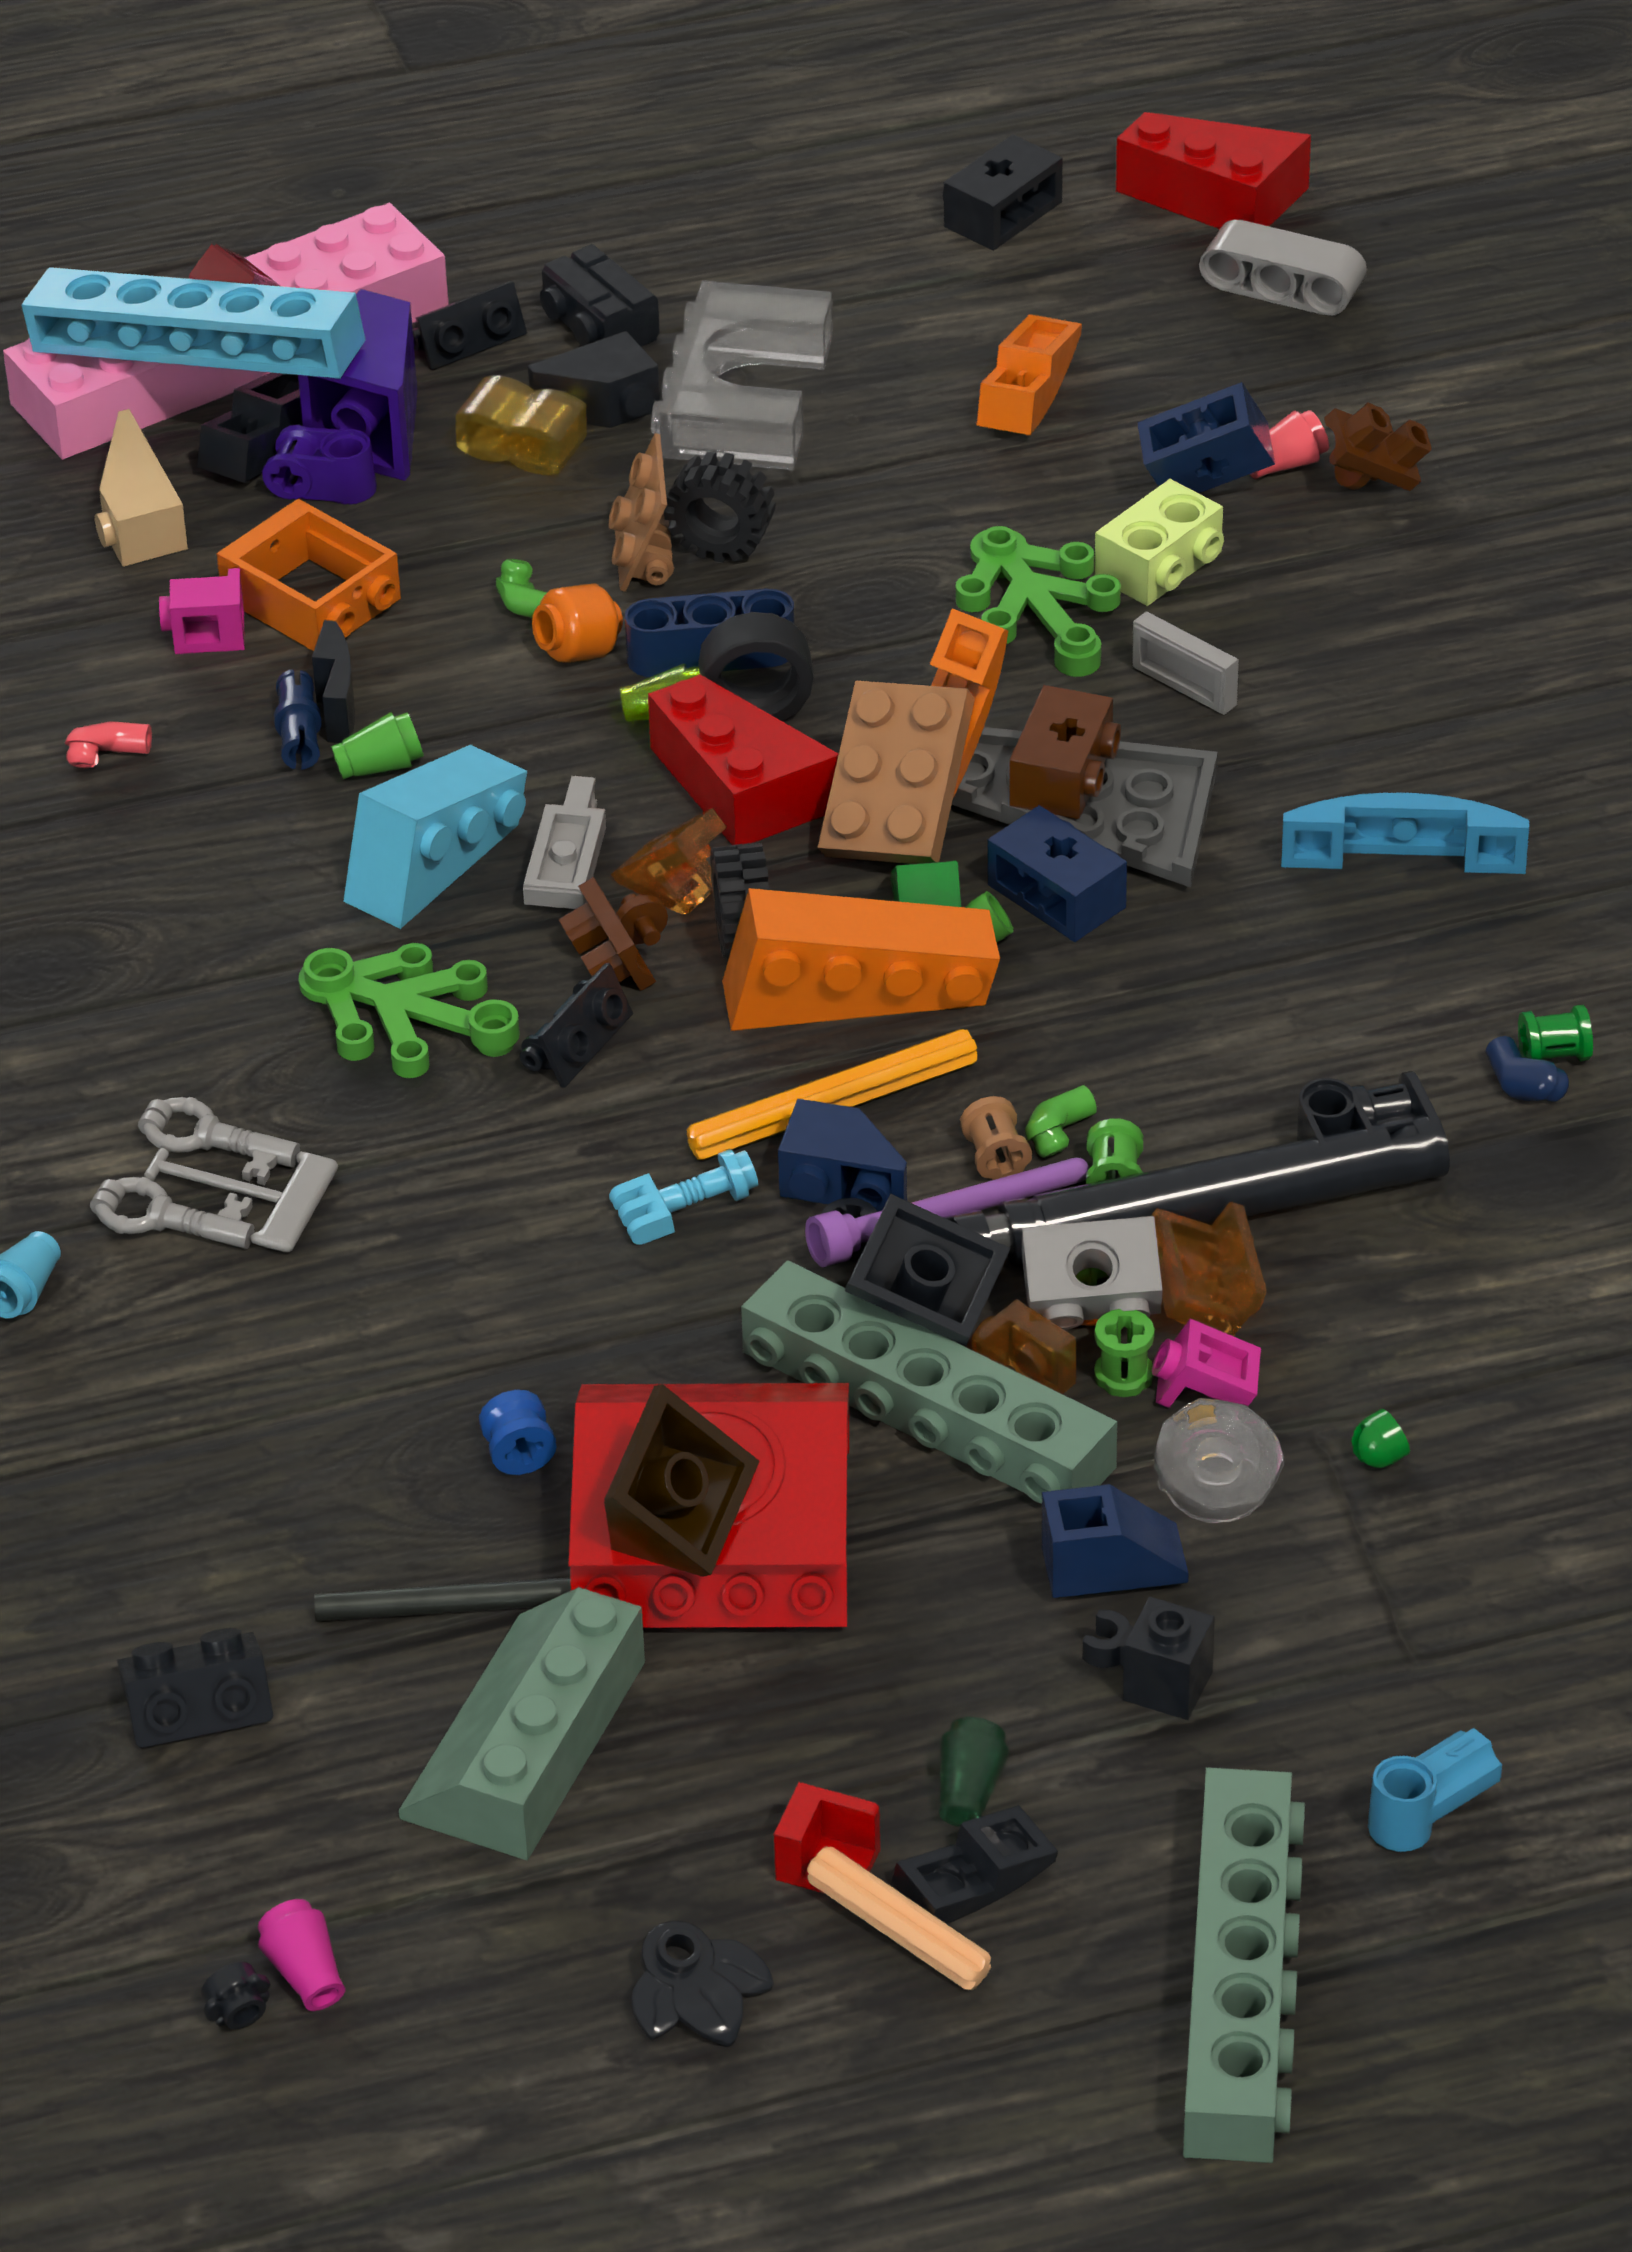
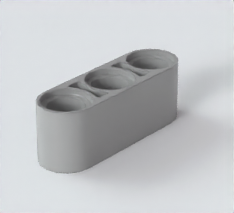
[1199,220,1367,316]

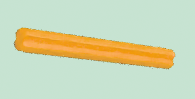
[687,1029,977,1160]

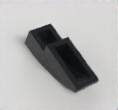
[197,373,303,483]

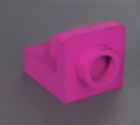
[1152,1318,1261,1411]

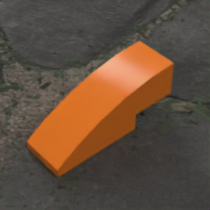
[977,314,1082,435]

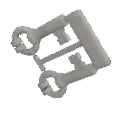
[90,1097,338,1252]

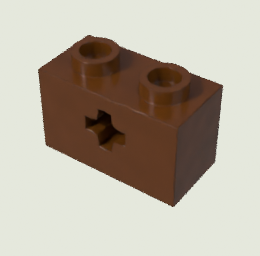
[1010,685,1121,819]

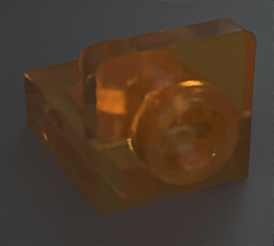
[972,1299,1076,1394]

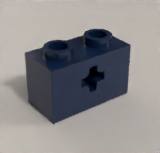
[1137,382,1275,493]
[988,805,1127,942]

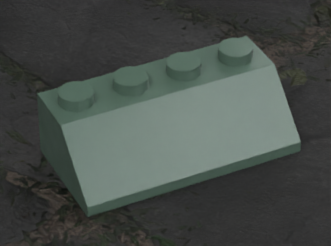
[399,1587,645,1861]

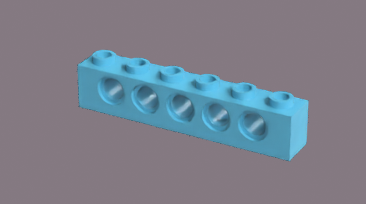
[21,267,366,378]

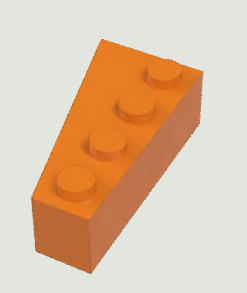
[722,888,1000,1031]

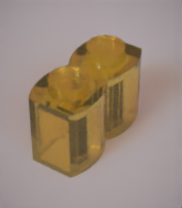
[456,376,587,475]

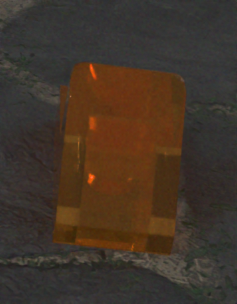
[611,808,726,914]

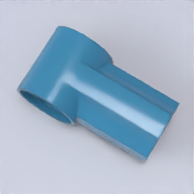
[1368,1728,1502,1852]

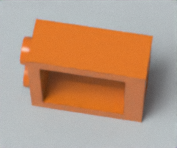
[216,498,401,651]

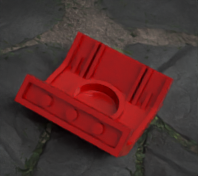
[569,1383,850,1628]

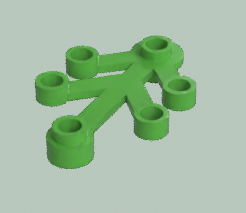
[956,526,1121,677]
[299,943,520,1078]

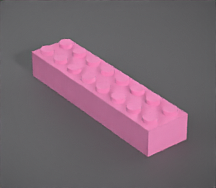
[3,203,449,460]

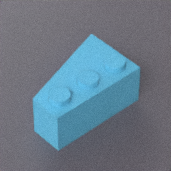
[343,745,527,929]

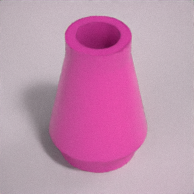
[258,1899,345,2011]

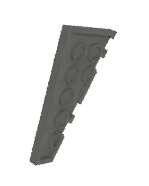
[952,727,1218,887]

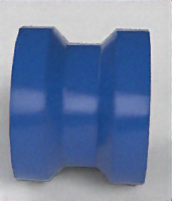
[479,1390,557,1475]

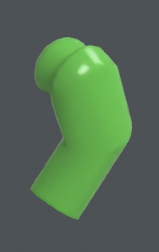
[496,559,547,618]
[1025,1085,1097,1158]

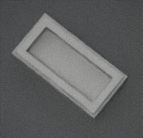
[1132,611,1239,715]

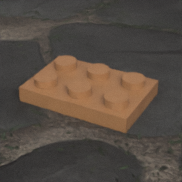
[818,681,975,864]

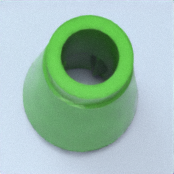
[331,712,424,780]

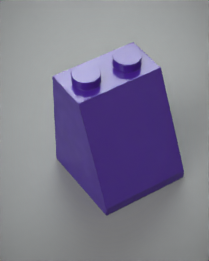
[298,289,418,481]

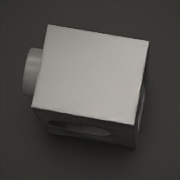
[1022,1216,1162,1330]

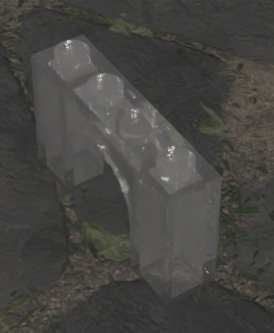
[651,280,833,470]

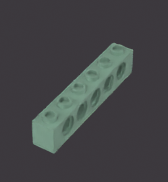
[741,1260,1117,1503]
[1183,1768,1305,2163]

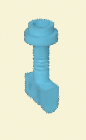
[609,1149,759,1245]

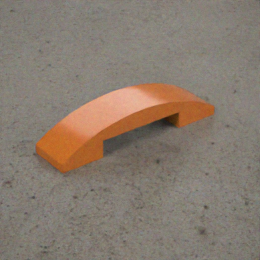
[929,608,1008,797]

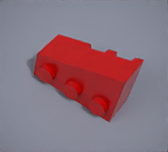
[1116,112,1311,229]
[648,674,839,845]

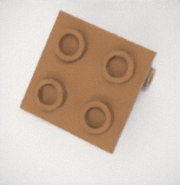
[609,433,674,592]

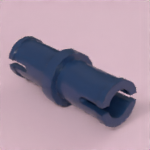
[274,670,322,769]

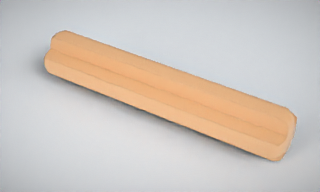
[807,1847,991,1990]

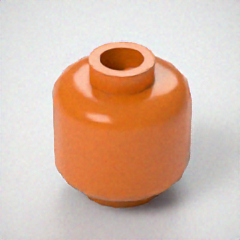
[532,584,623,663]

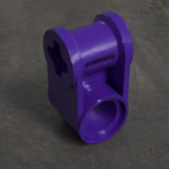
[262,425,377,505]

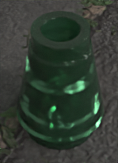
[939,1717,1010,1827]

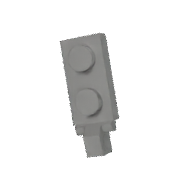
[523,776,606,909]

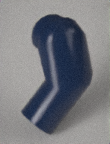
[1486,1036,1569,1102]

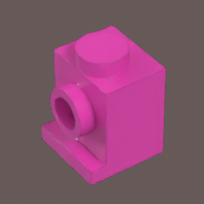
[159,568,245,654]

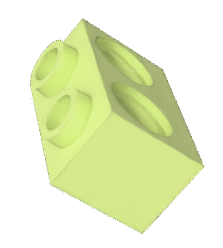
[1095,479,1224,606]

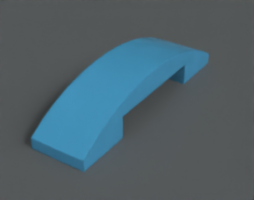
[1281,793,1529,874]

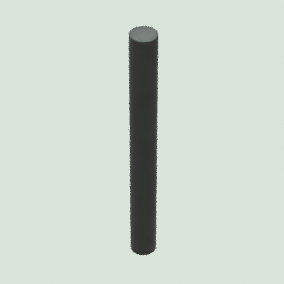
[314,1577,571,1621]

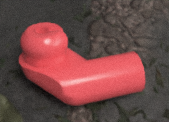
[65,722,152,768]

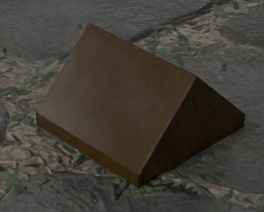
[604,1384,760,1577]

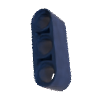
[625,589,795,677]

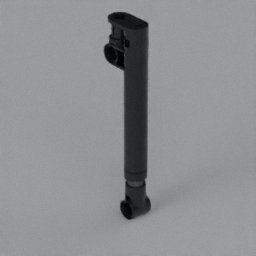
[943,1071,1450,1266]

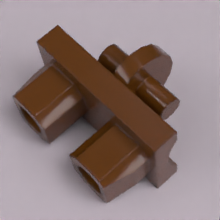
[1324,402,1432,491]
[558,877,668,991]

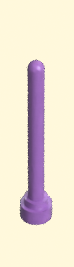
[805,1157,1089,1267]

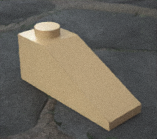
[95,409,188,566]

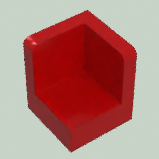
[774,1782,880,1894]

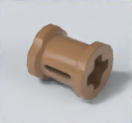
[960,1096,1032,1180]

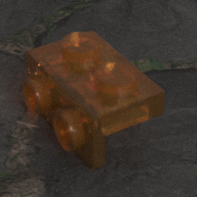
[1151,1202,1267,1336]

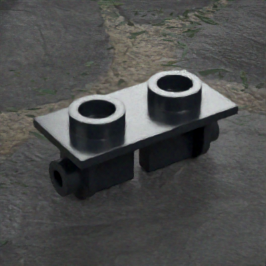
[413,281,527,370]
[520,963,633,1087]

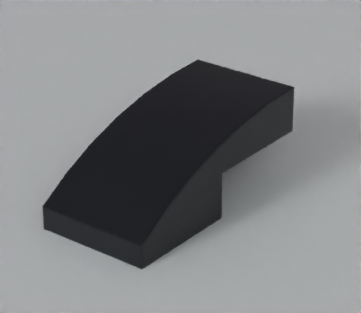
[312,620,355,743]
[891,1805,1058,1924]

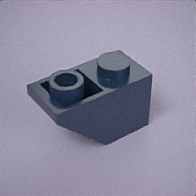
[778,1098,907,1212]
[1042,1484,1189,1598]

